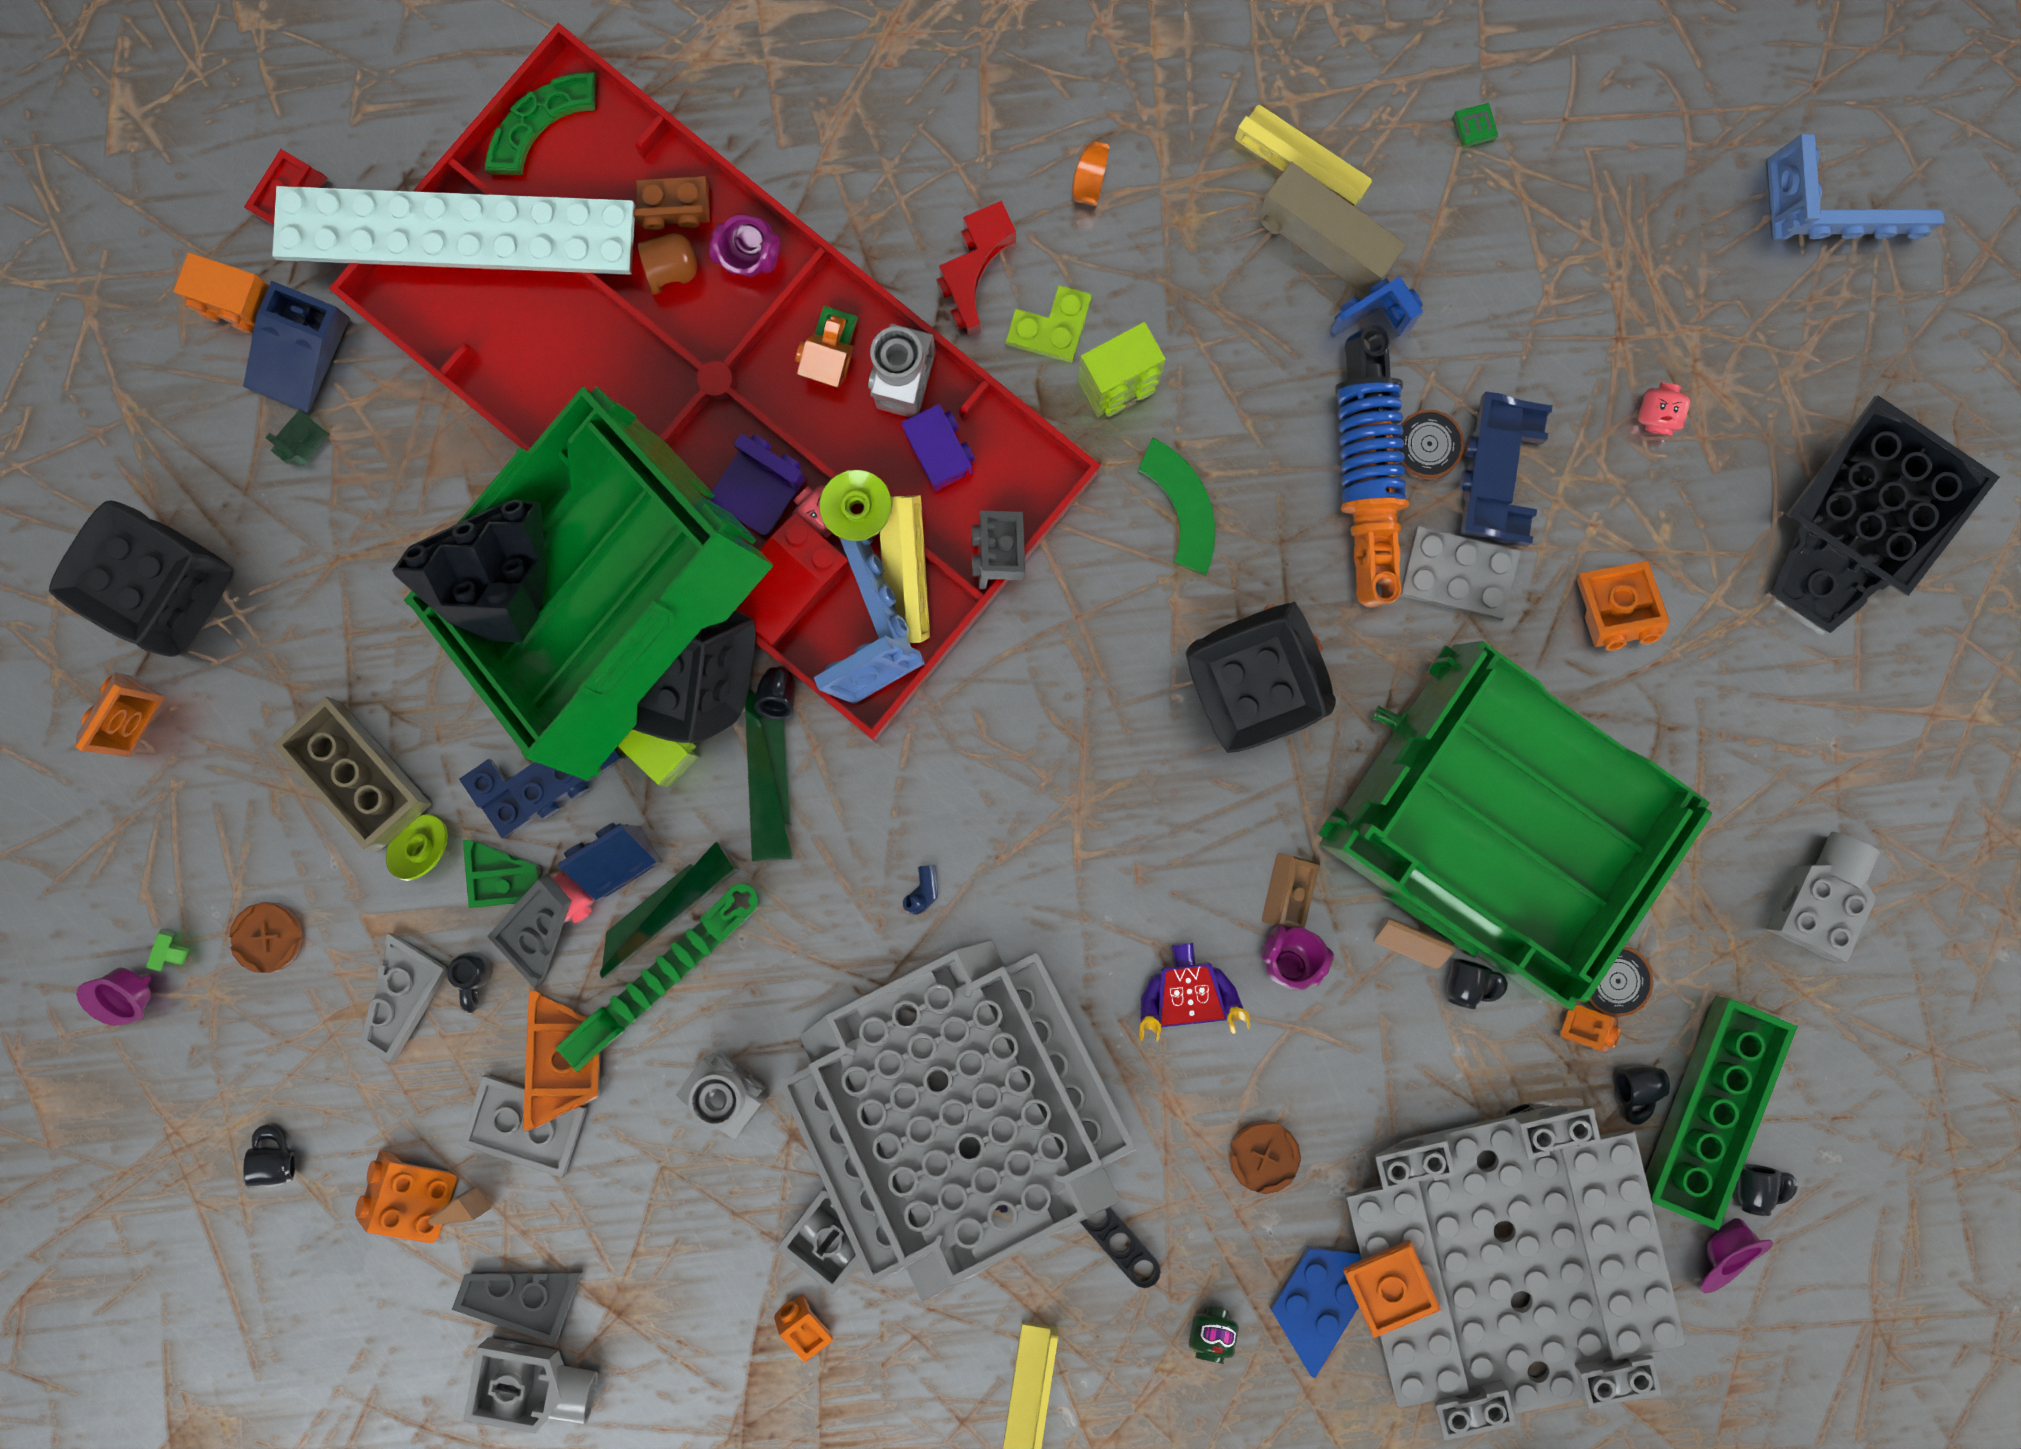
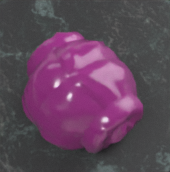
[709,214,781,278]
[1261,925,1334,990]

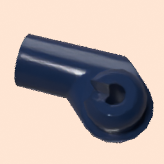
[903,865,938,915]

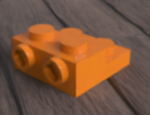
[1577,560,1670,651]

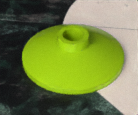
[820,470,892,541]
[386,814,448,881]

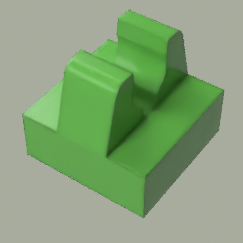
[146,929,190,971]

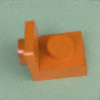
[1560,1004,1621,1053]
[774,1295,833,1363]

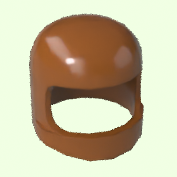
[638,233,698,296]

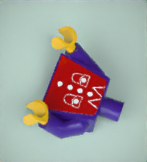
[1138,943,1250,1042]

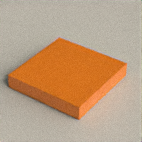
[1342,1240,1441,1339]

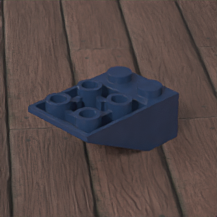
[243,281,350,413]
[558,822,662,901]

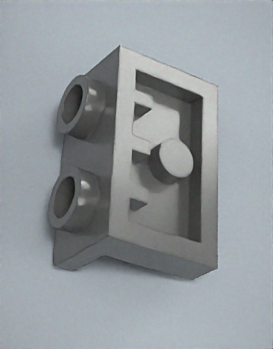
[971,511,1025,589]

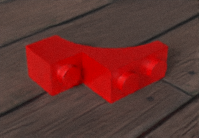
[936,200,1016,338]

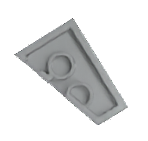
[360,933,448,1063]

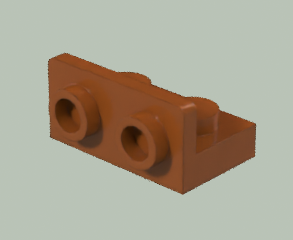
[633,176,710,230]

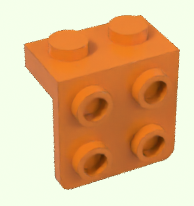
[355,1150,457,1243]

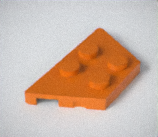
[523,991,601,1131]

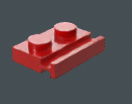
[244,149,328,226]

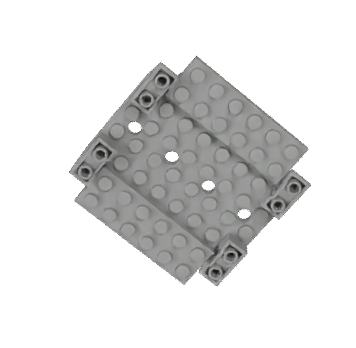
[778,940,1136,1303]
[1345,1106,1686,1441]

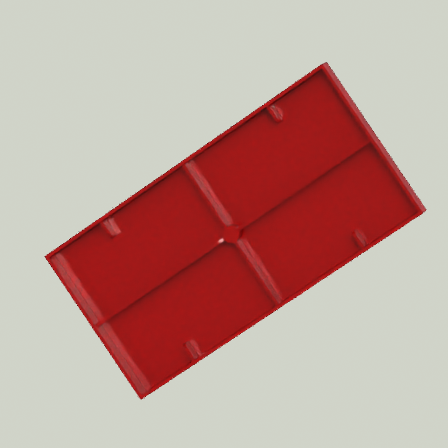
[328,22,1101,742]

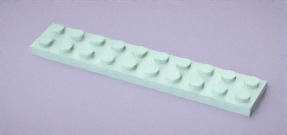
[272,186,635,274]

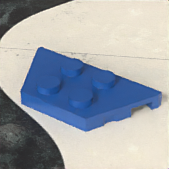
[1270,1246,1361,1378]

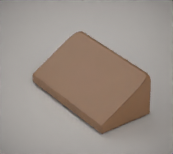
[1262,853,1320,928]
[1374,917,1455,969]
[428,1187,491,1225]

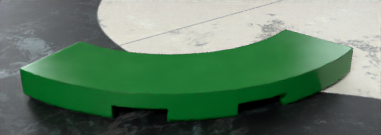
[485,72,597,175]
[1138,437,1215,577]

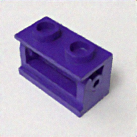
[901,404,975,492]

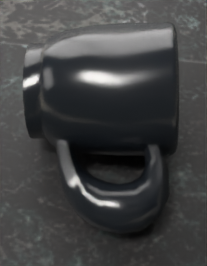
[754,666,795,720]
[447,951,492,1014]
[1447,958,1508,1009]
[1615,1065,1670,1125]
[243,1125,295,1188]
[1738,1164,1798,1216]

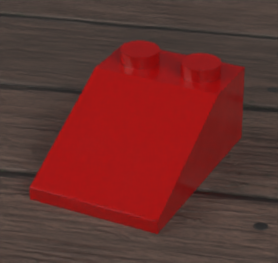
[736,513,848,647]

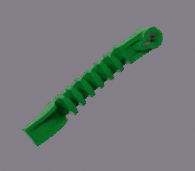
[556,884,758,1073]

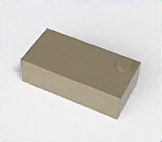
[1258,161,1407,296]
[272,696,432,852]

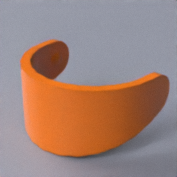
[1072,142,1110,207]

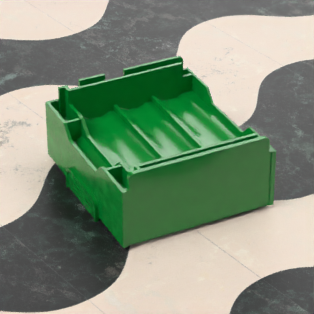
[404,386,774,781]
[1317,641,1712,1011]

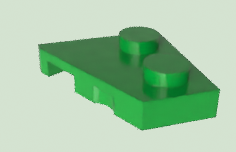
[463,840,541,908]

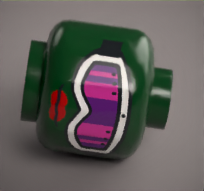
[1189,1307,1239,1364]

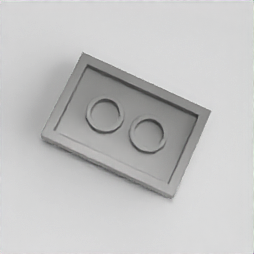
[1400,526,1521,621]
[460,1075,587,1178]

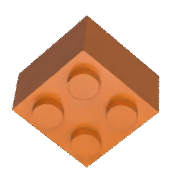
[173,252,269,334]

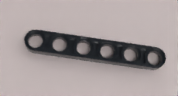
[1080,1207,1161,1288]

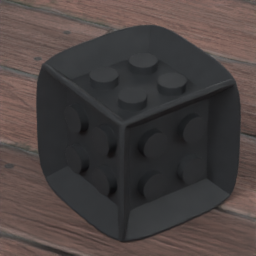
[49,500,232,657]
[1186,601,1336,753]
[632,610,756,743]

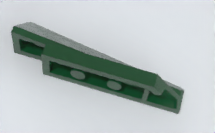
[745,689,792,862]
[599,841,739,979]

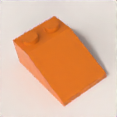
[75,672,166,757]

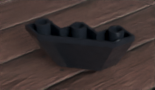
[392,500,547,642]

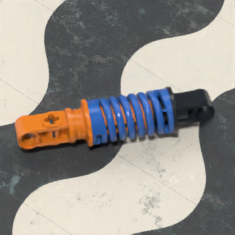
[1335,325,1409,608]

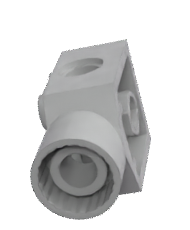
[868,324,936,418]
[1766,832,1880,963]
[676,1053,769,1139]
[776,1186,859,1295]
[463,1337,598,1434]

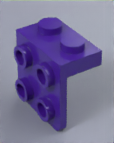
[710,433,806,536]

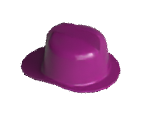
[76,967,151,1026]
[1700,1218,1773,1294]

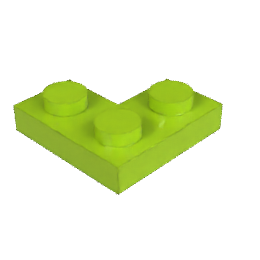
[1006,285,1092,364]

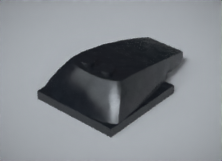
[1771,395,2000,633]

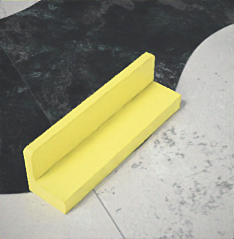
[1235,105,1372,207]
[880,495,930,643]
[1003,1322,1058,1449]

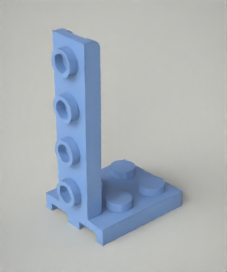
[1767,134,1945,240]
[814,537,925,704]

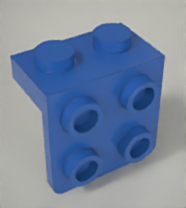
[1331,276,1423,337]

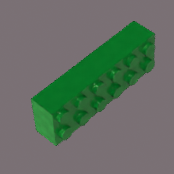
[1645,996,1798,1231]

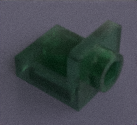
[265,409,330,466]

